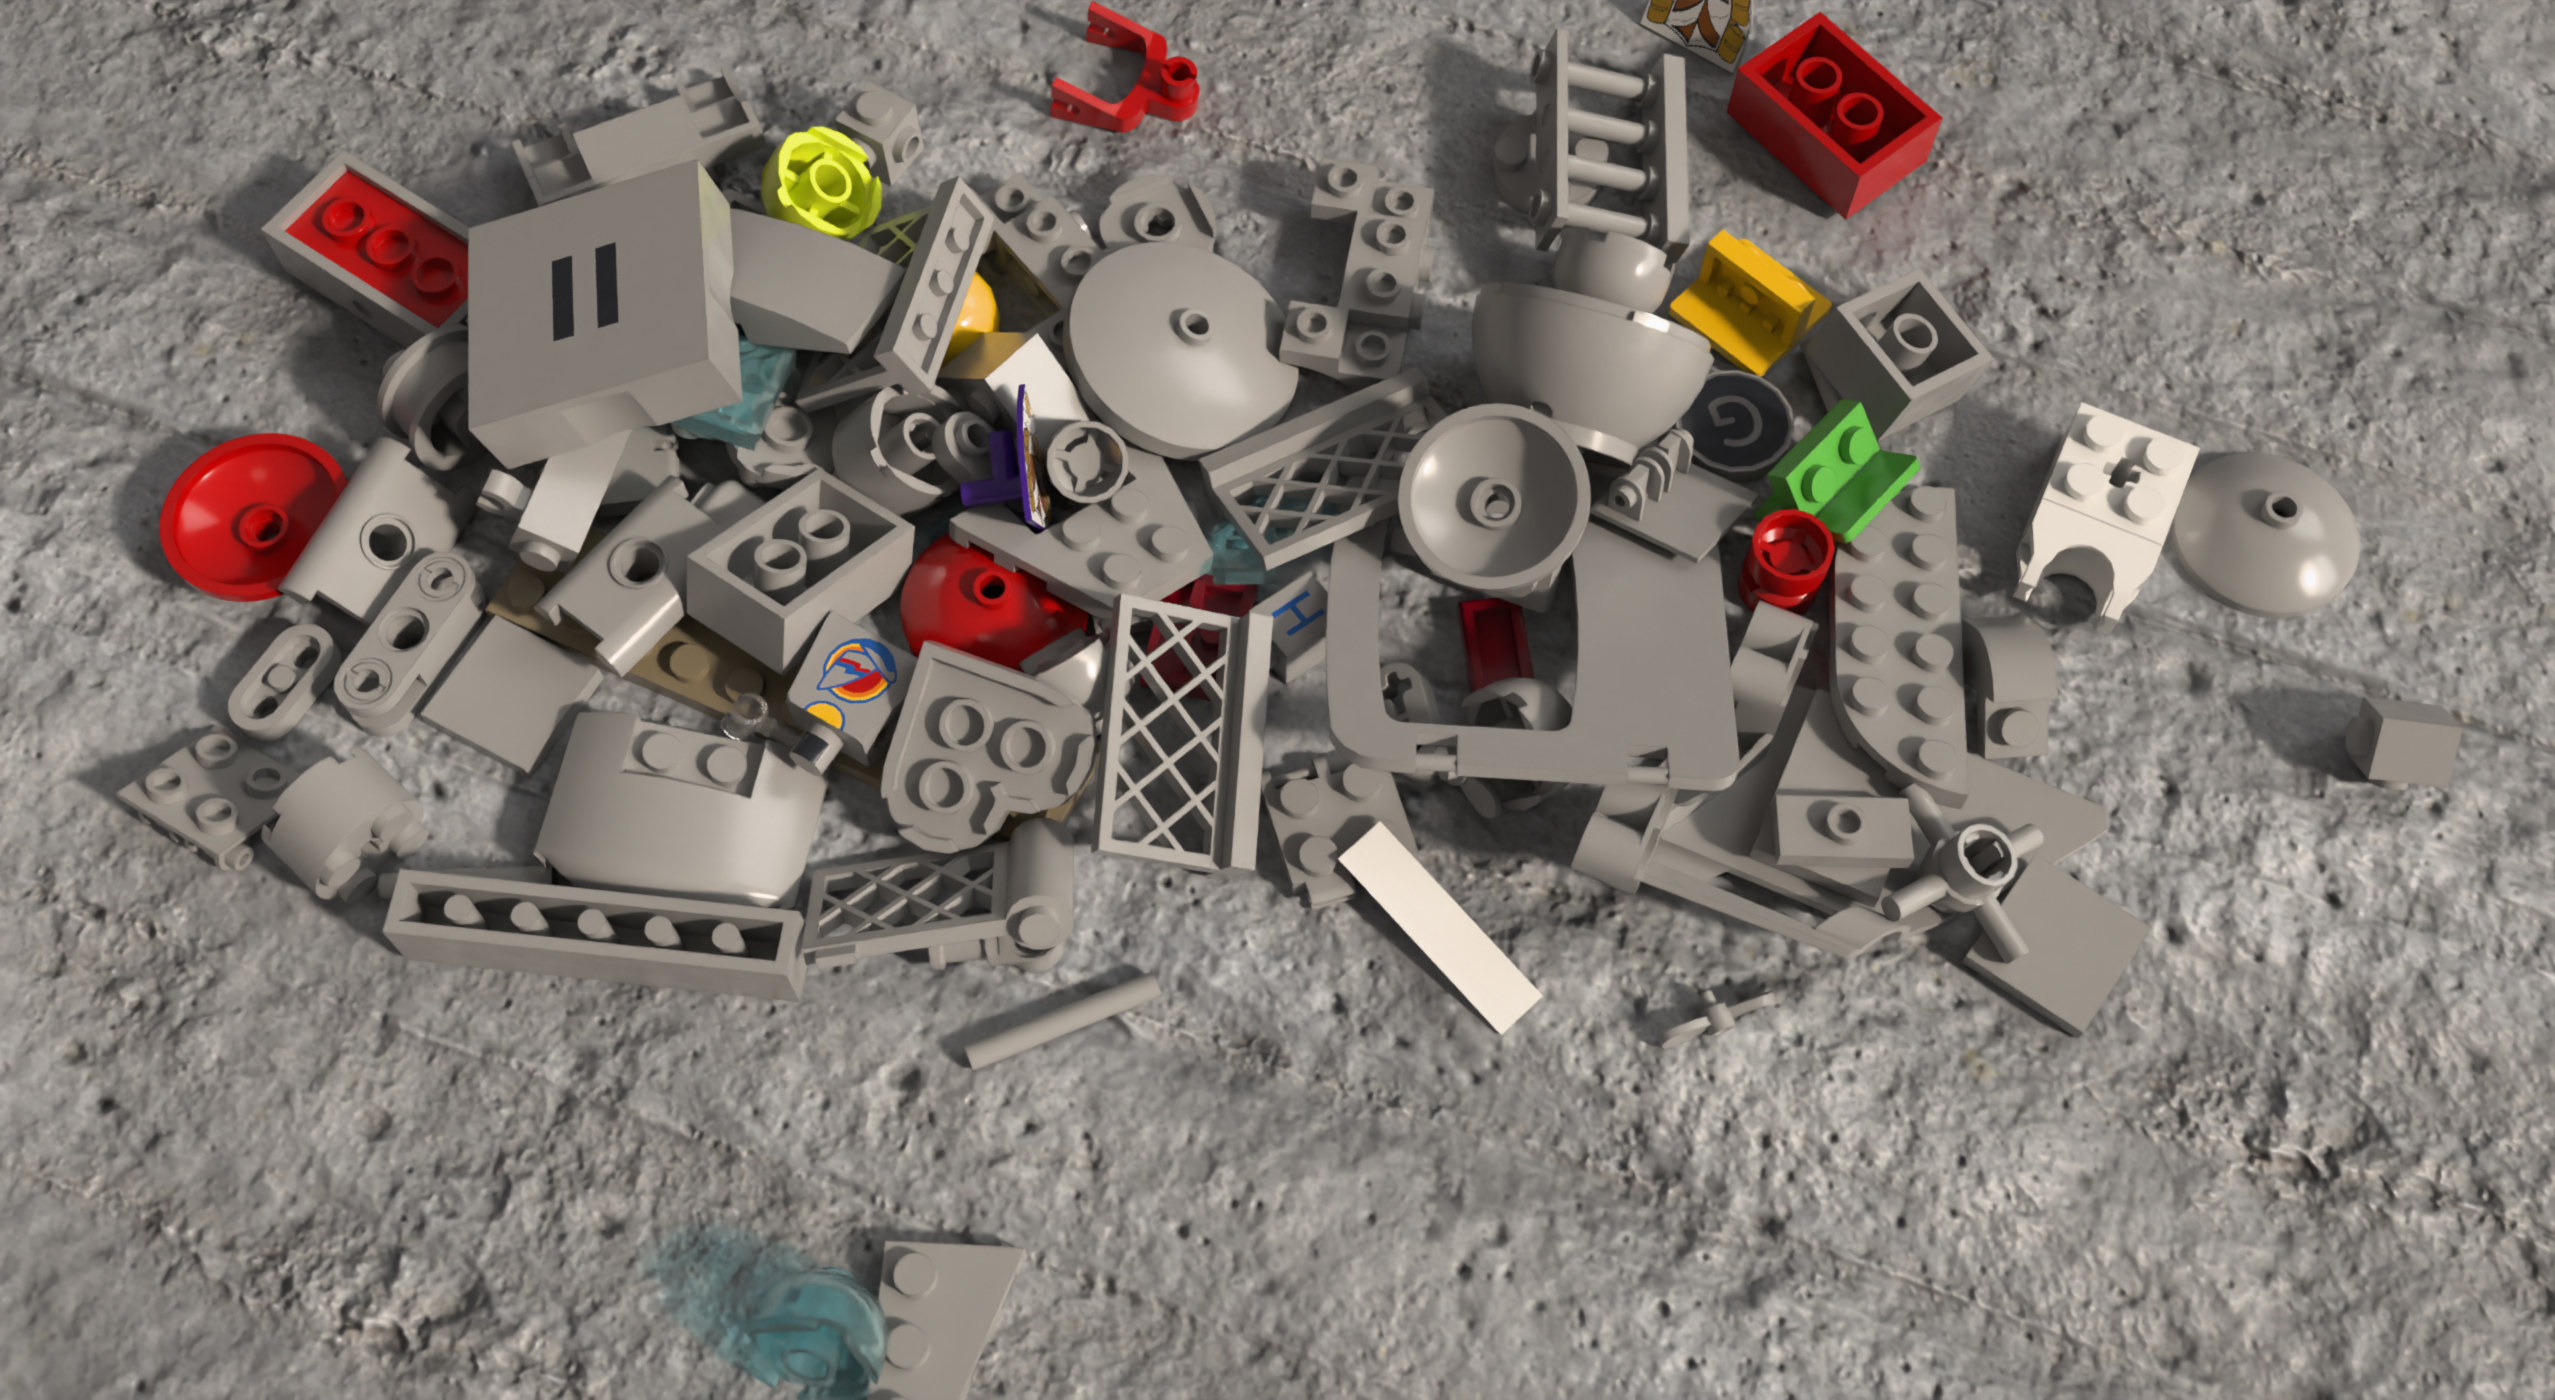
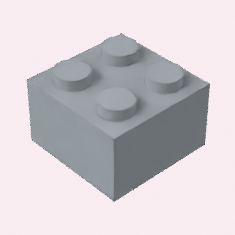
[1805,268,1994,441]

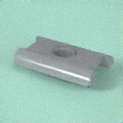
[278,437,479,641]
[534,475,737,677]

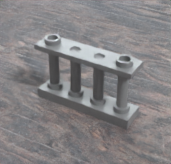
[1529,28,1690,266]

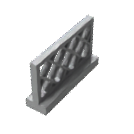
[795,176,995,413]
[1199,367,1448,571]
[1091,593,1273,881]

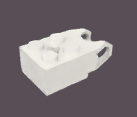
[2013,402,2200,635]

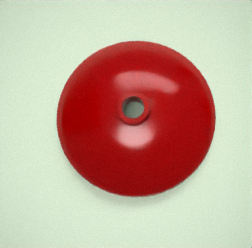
[159,433,349,602]
[901,525,1089,673]

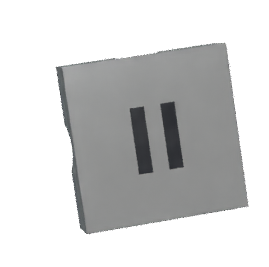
[468,159,743,469]

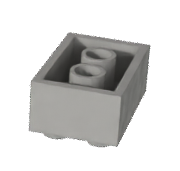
[687,468,915,676]

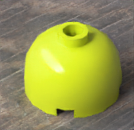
[761,126,882,242]

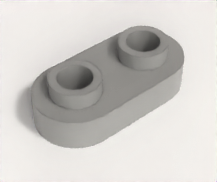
[932,412,1025,519]
[228,624,342,741]

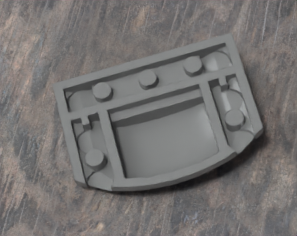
[533,712,832,911]

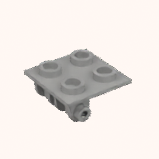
[1590,428,1760,564]
[117,725,300,871]

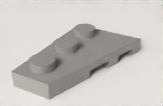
[867,1241,1027,1400]

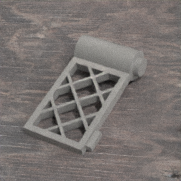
[801,818,1074,969]

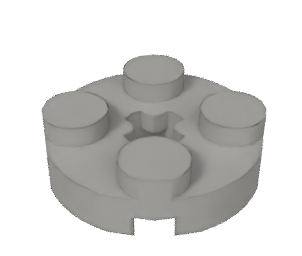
[1493,109,1609,214]
[1099,174,1216,253]

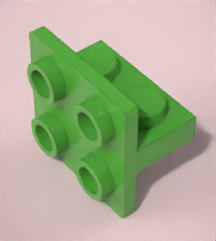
[1753,399,1921,543]

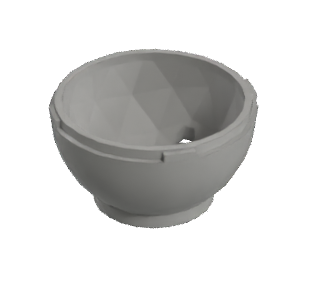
[1472,282,1714,468]

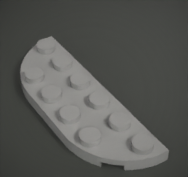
[1829,486,1969,809]

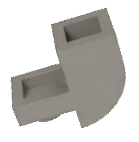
[1962,615,2058,759]

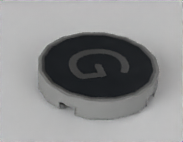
[1672,370,1795,483]

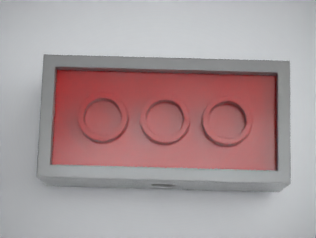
[261,150,469,349]

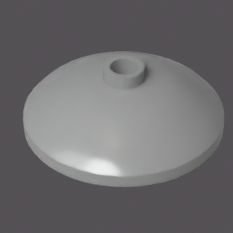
[1398,403,1591,592]
[2170,453,2360,619]

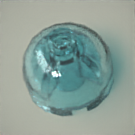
[738,1267,890,1400]

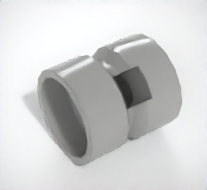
[1045,420,1129,503]

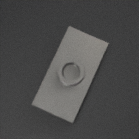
[1771,795,1914,868]

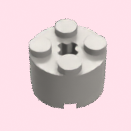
[832,383,973,522]
[261,748,429,905]

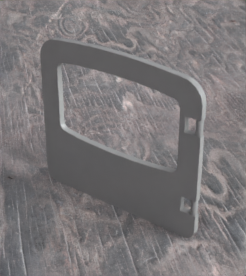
[1325,475,1740,791]

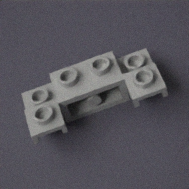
[512,65,767,207]
[1279,157,1435,392]
[969,172,1113,380]

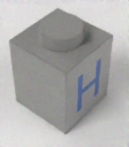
[1249,571,1328,684]

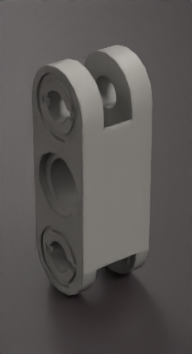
[334,551,489,737]

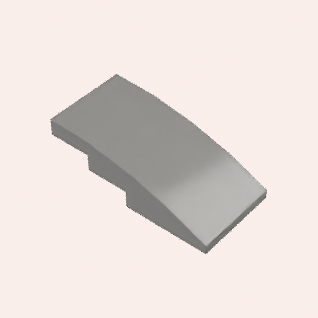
[730,209,907,354]

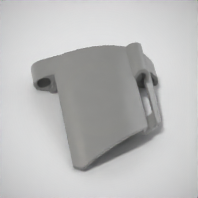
[1570,600,2109,958]

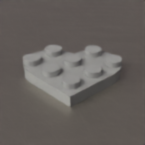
[671,330,849,490]
[881,640,1097,854]

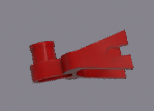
[1050,1,1200,133]

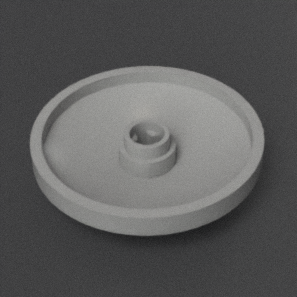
[1063,242,1299,461]

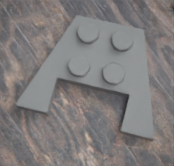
[949,433,1214,620]

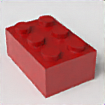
[1726,12,1943,220]

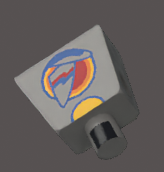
[786,611,918,777]

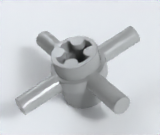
[1881,783,2044,965]

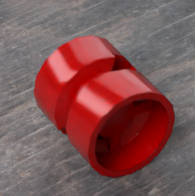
[1737,509,1835,616]

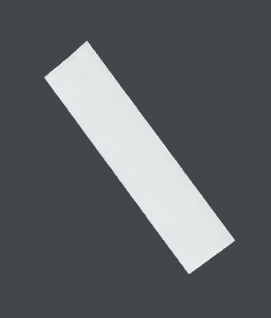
[1338,821,1543,1035]

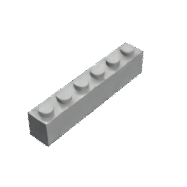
[382,869,807,1002]

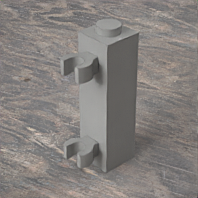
[476,429,632,574]

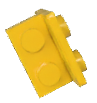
[1669,229,1832,377]

